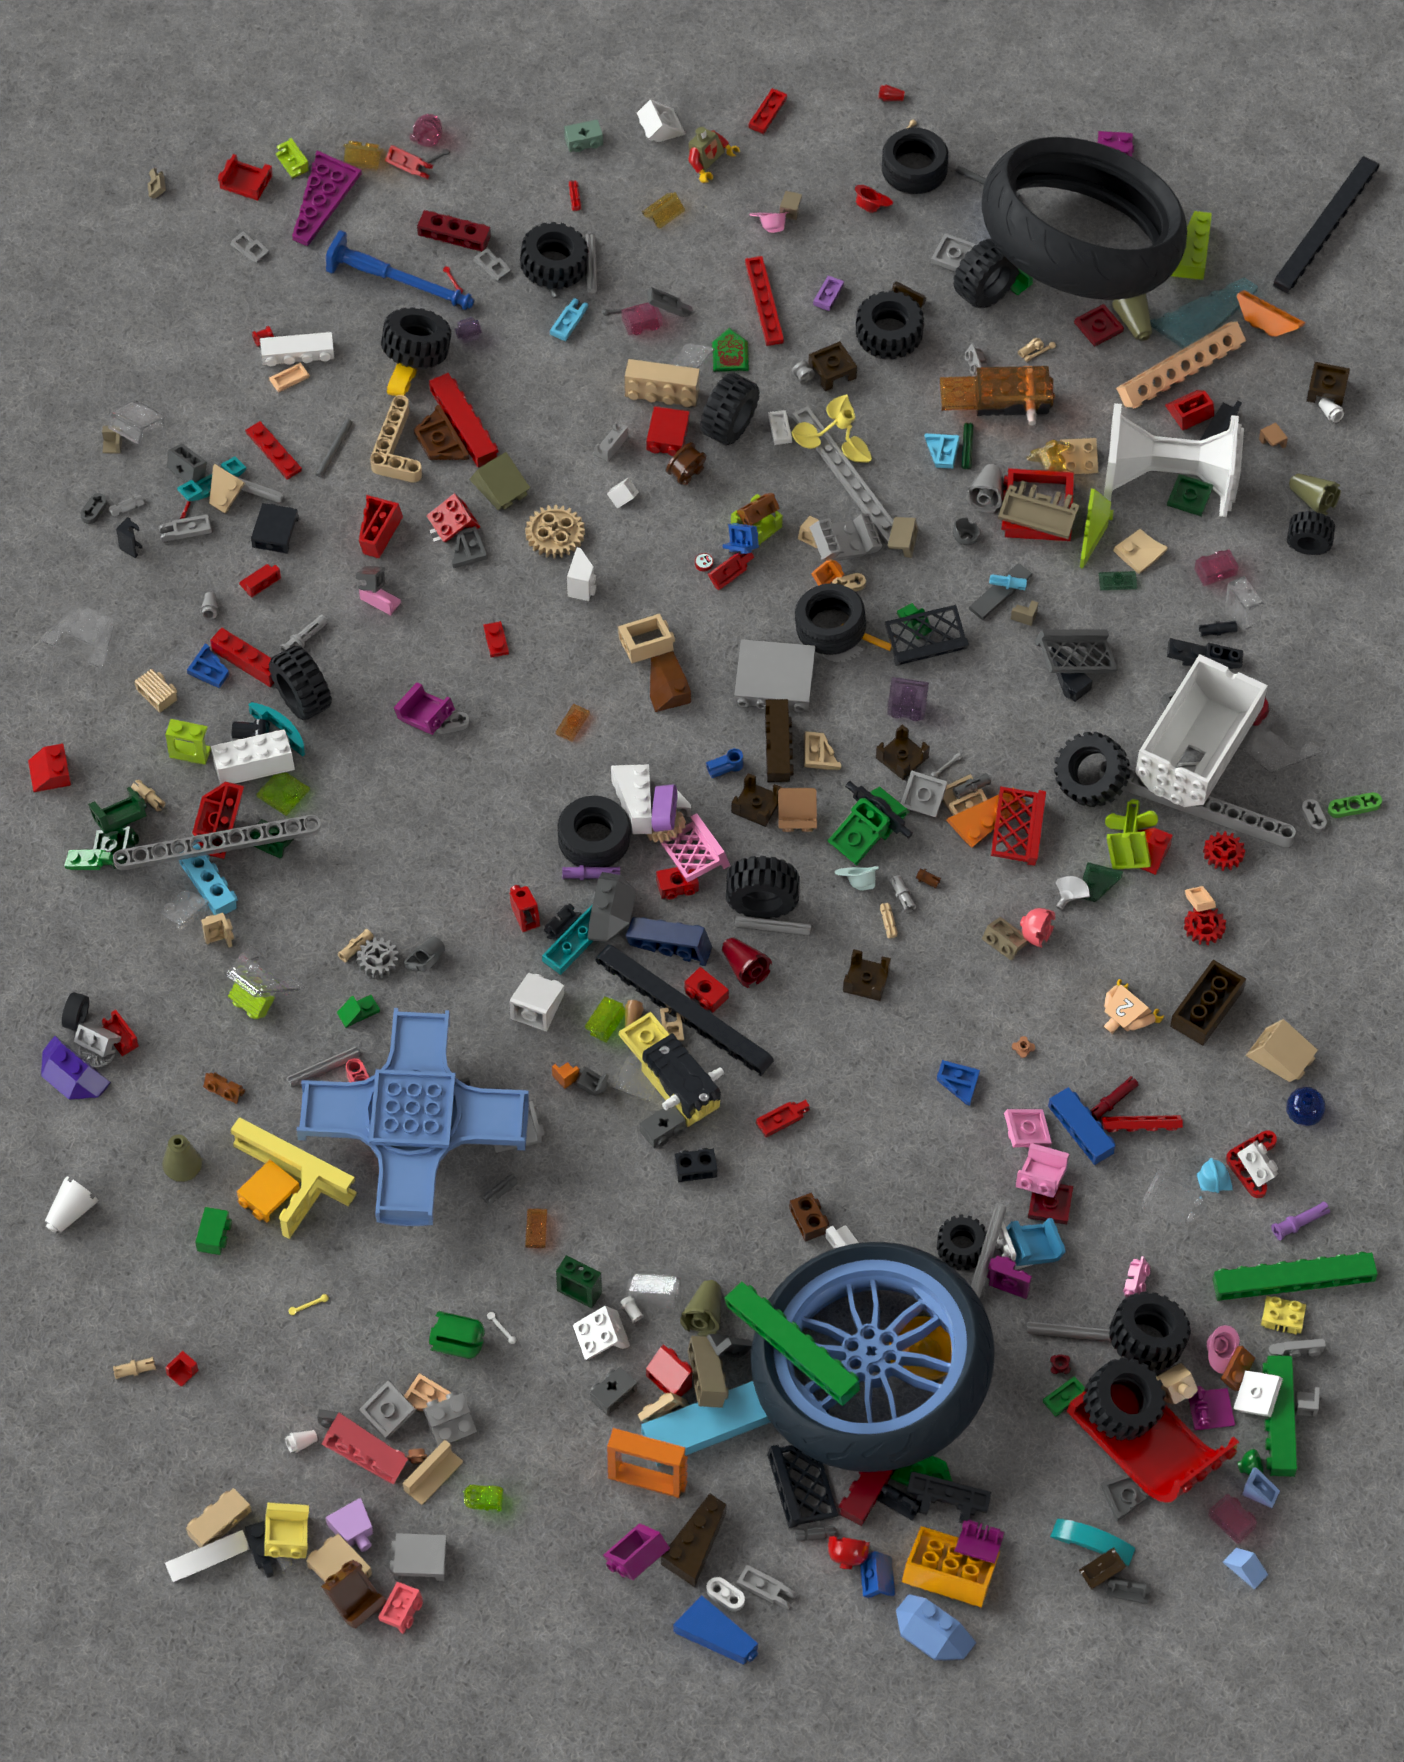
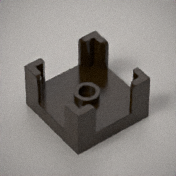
[808,341,857,391]
[1306,362,1350,407]
[876,724,930,780]
[731,773,782,827]
[843,949,891,1001]

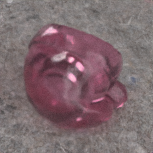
[409,114,442,147]

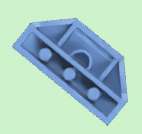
[896,1594,976,1660]

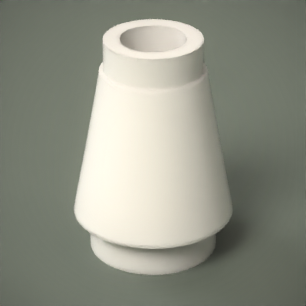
[1319,398,1344,423]
[286,1430,318,1453]

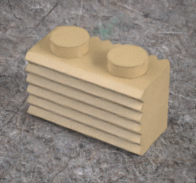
[135,669,177,712]

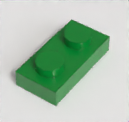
[1043,1376,1085,1417]

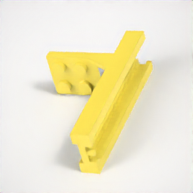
[231,1117,357,1239]

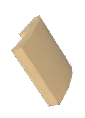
[943,774,988,815]

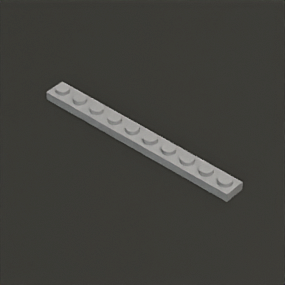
[792,406,893,546]

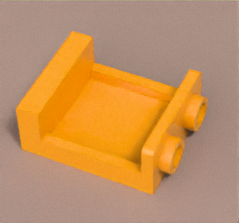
[237,1160,300,1223]

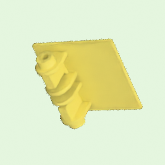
[1261,1296,1306,1335]

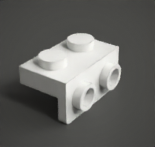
[1237,1140,1278,1187]

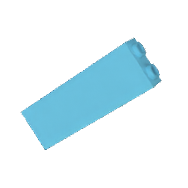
[641,1381,770,1467]

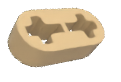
[832,573,866,592]

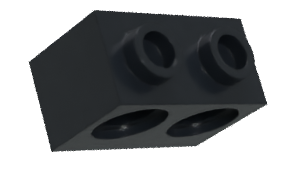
[675,1148,717,1183]

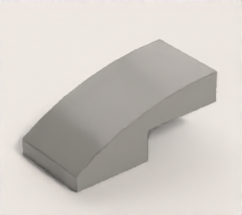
[230,231,269,263]
[473,248,511,281]

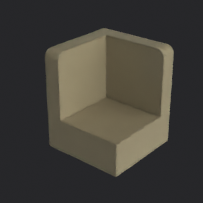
[780,191,802,220]
[102,426,122,453]
[1011,601,1039,626]

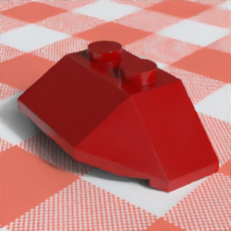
[192,782,244,859]

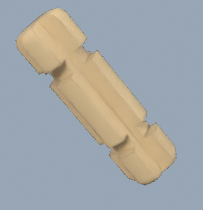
[880,903,898,938]

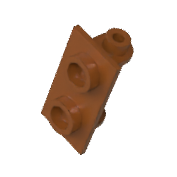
[203,1072,245,1104]

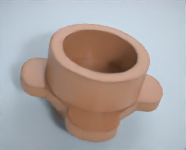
[1012,1036,1035,1058]
[407,1449,427,1464]

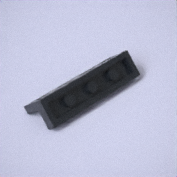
[1199,400,1242,441]

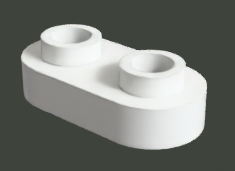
[707,1577,745,1612]

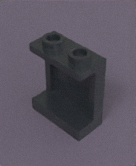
[251,503,299,554]

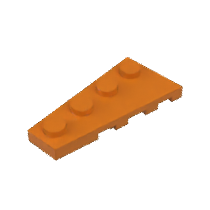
[946,788,1026,848]

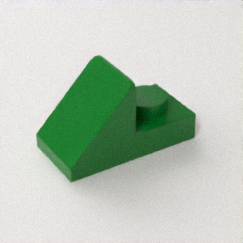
[897,603,932,640]
[337,994,380,1028]

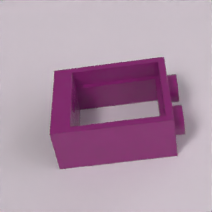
[603,1523,670,1580]

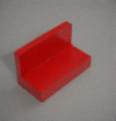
[239,564,281,598]

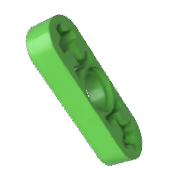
[1328,792,1382,818]

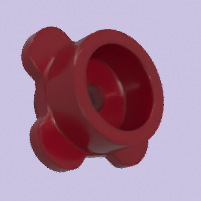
[1050,1354,1071,1374]

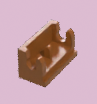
[737,493,780,526]

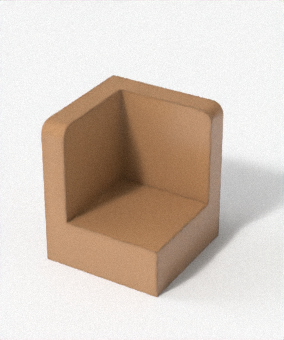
[1259,423,1288,448]

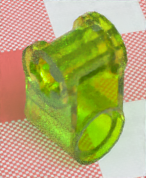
[464,1485,504,1512]

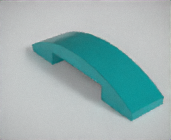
[177,456,246,501]
[248,702,305,757]
[1050,1518,1135,1567]

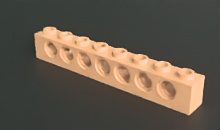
[1116,321,1246,409]

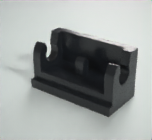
[116,517,143,558]

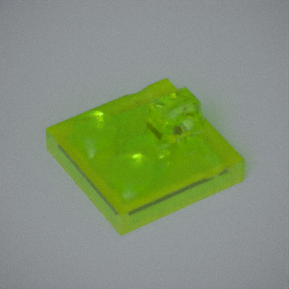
[256,772,310,816]

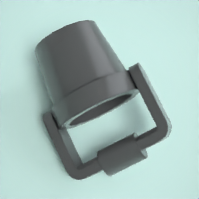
[404,937,445,972]

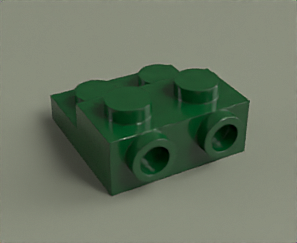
[93,826,139,869]

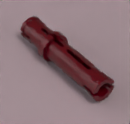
[1090,1076,1139,1121]

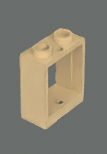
[618,614,675,663]

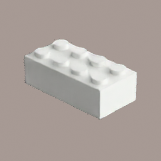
[211,729,295,785]

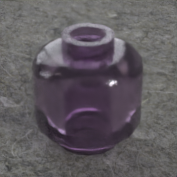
[455,317,482,343]

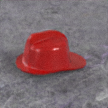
[855,185,893,213]

